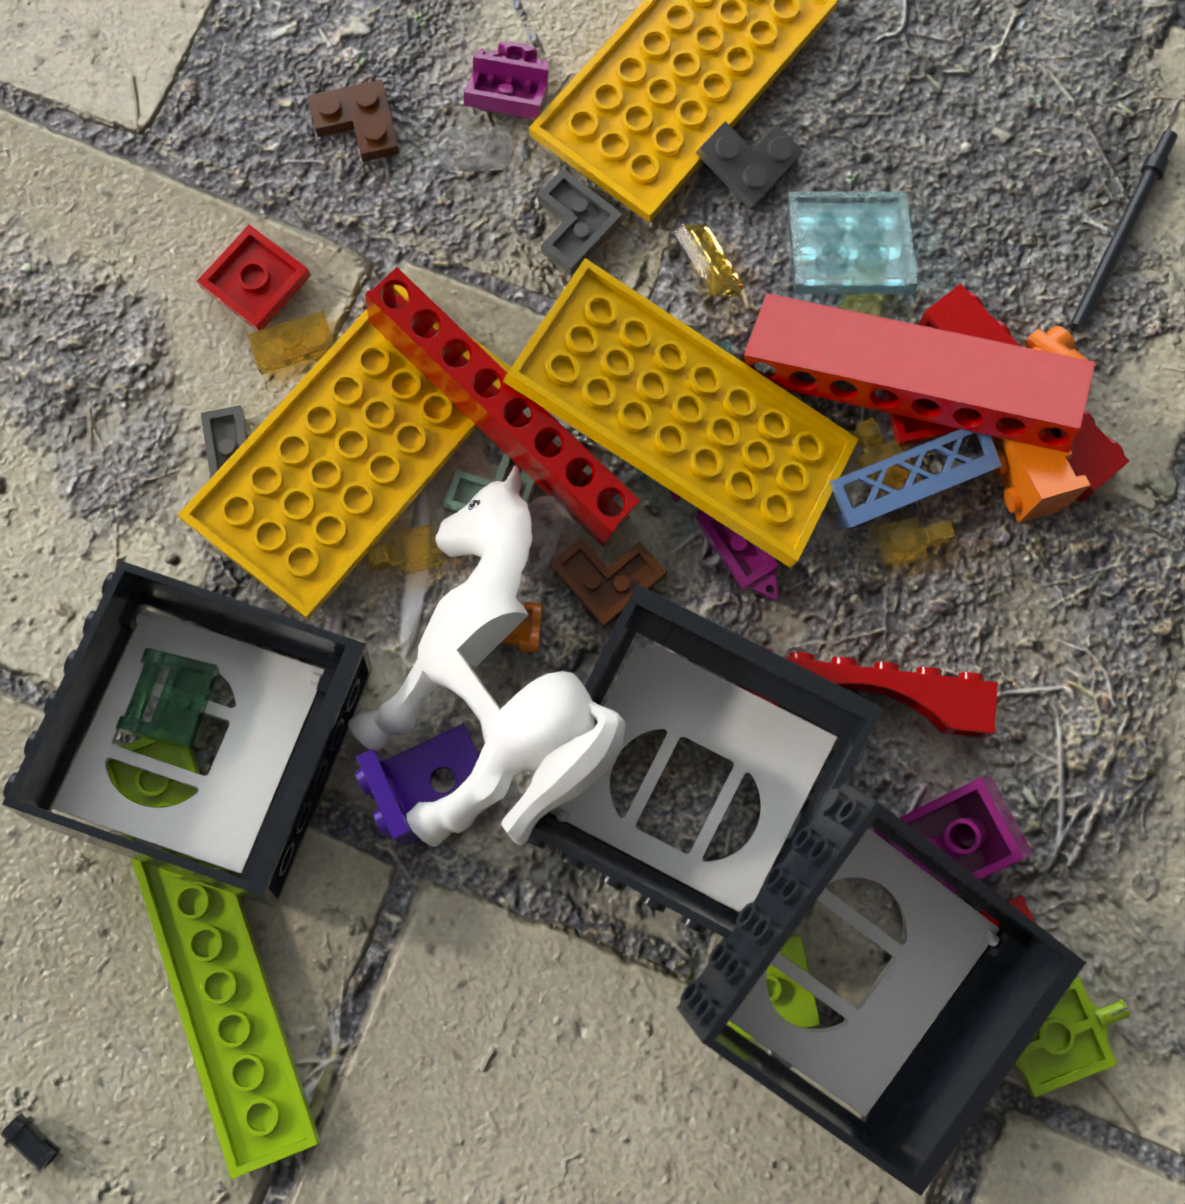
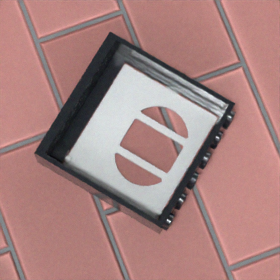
[2,560,373,908]
[527,584,883,941]
[677,782,1087,1196]

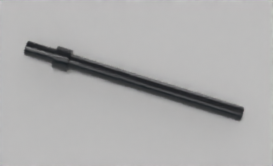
[1069,130,1178,333]

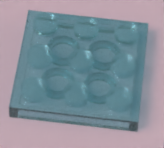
[787,192,918,294]

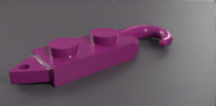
[669,490,779,602]

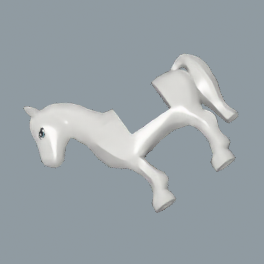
[348,465,625,847]

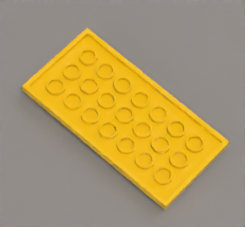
[529,0,838,223]
[503,258,858,568]
[177,285,511,621]

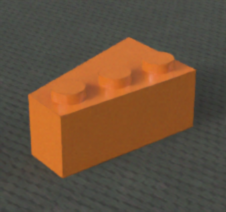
[976,411,1091,523]

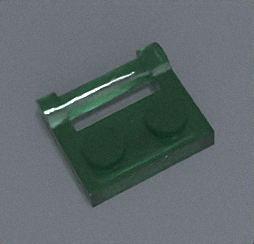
[115,648,219,750]

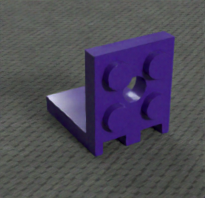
[355,723,500,846]

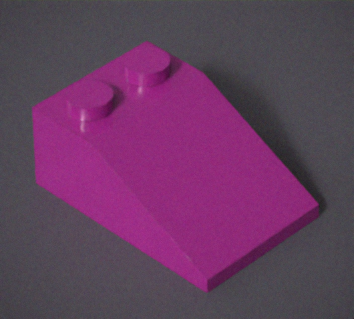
[873,775,1033,892]

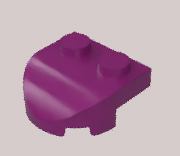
[464,42,549,119]

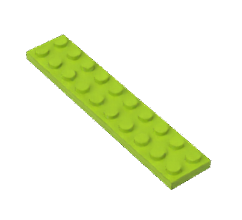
[107,724,321,1180]

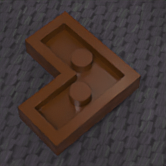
[308,79,400,162]
[550,538,667,628]

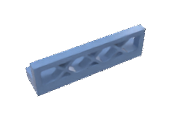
[830,429,1002,530]

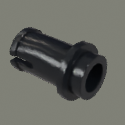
[1,1113,62,1173]

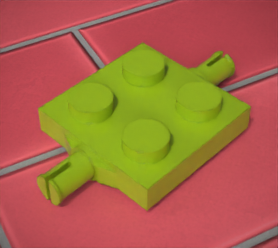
[1014,977,1130,1098]

